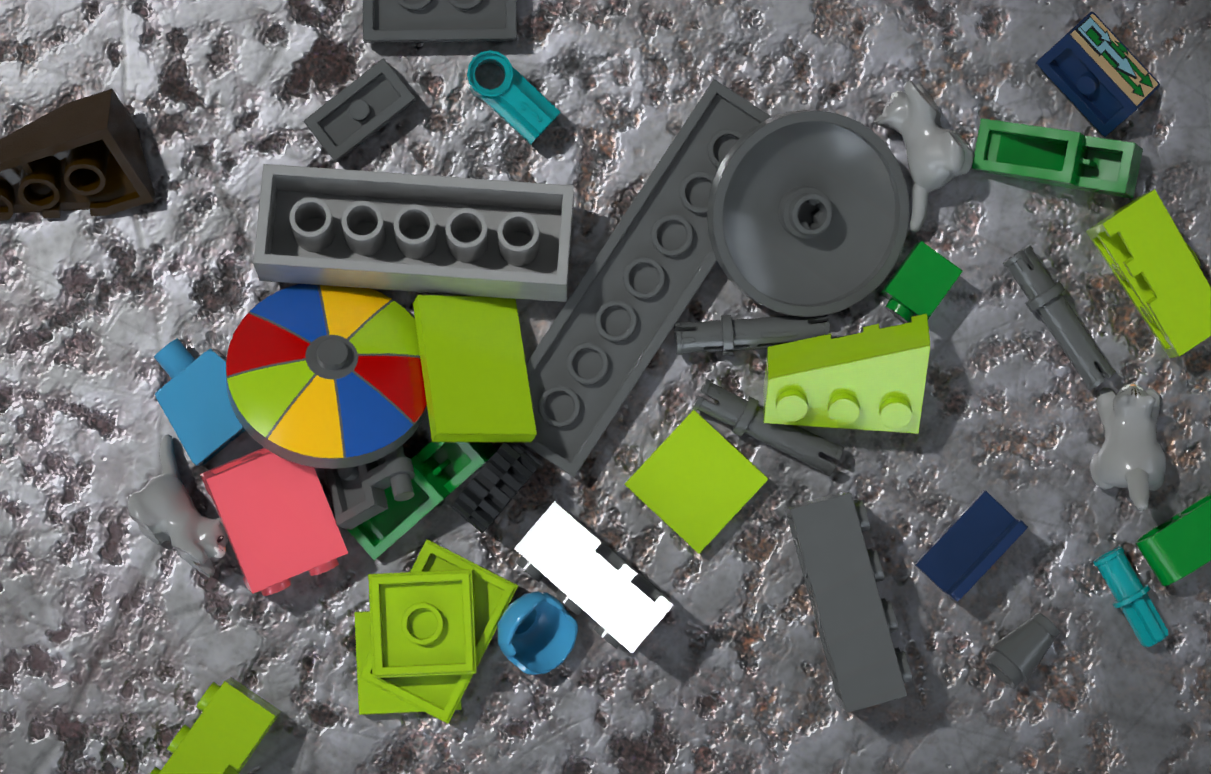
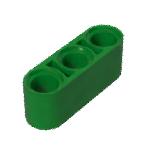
[1135,493,1211,587]

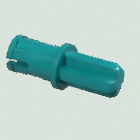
[1093,546,1168,648]

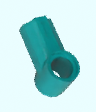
[466,50,561,145]

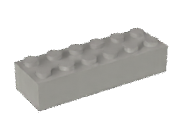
[253,164,574,302]

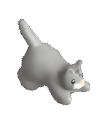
[874,80,973,232]
[1090,383,1166,511]
[127,435,229,578]

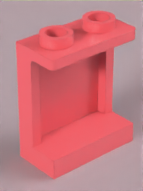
[200,448,348,596]

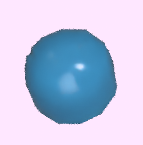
[497,591,579,675]

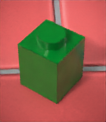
[880,241,963,323]

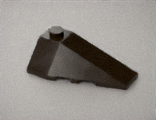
[0,89,155,221]

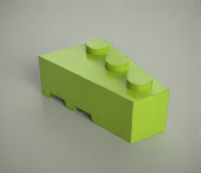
[1085,189,1211,358]
[763,314,931,434]
[150,677,281,774]

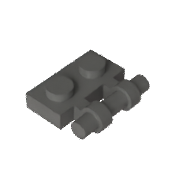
[324,445,415,530]

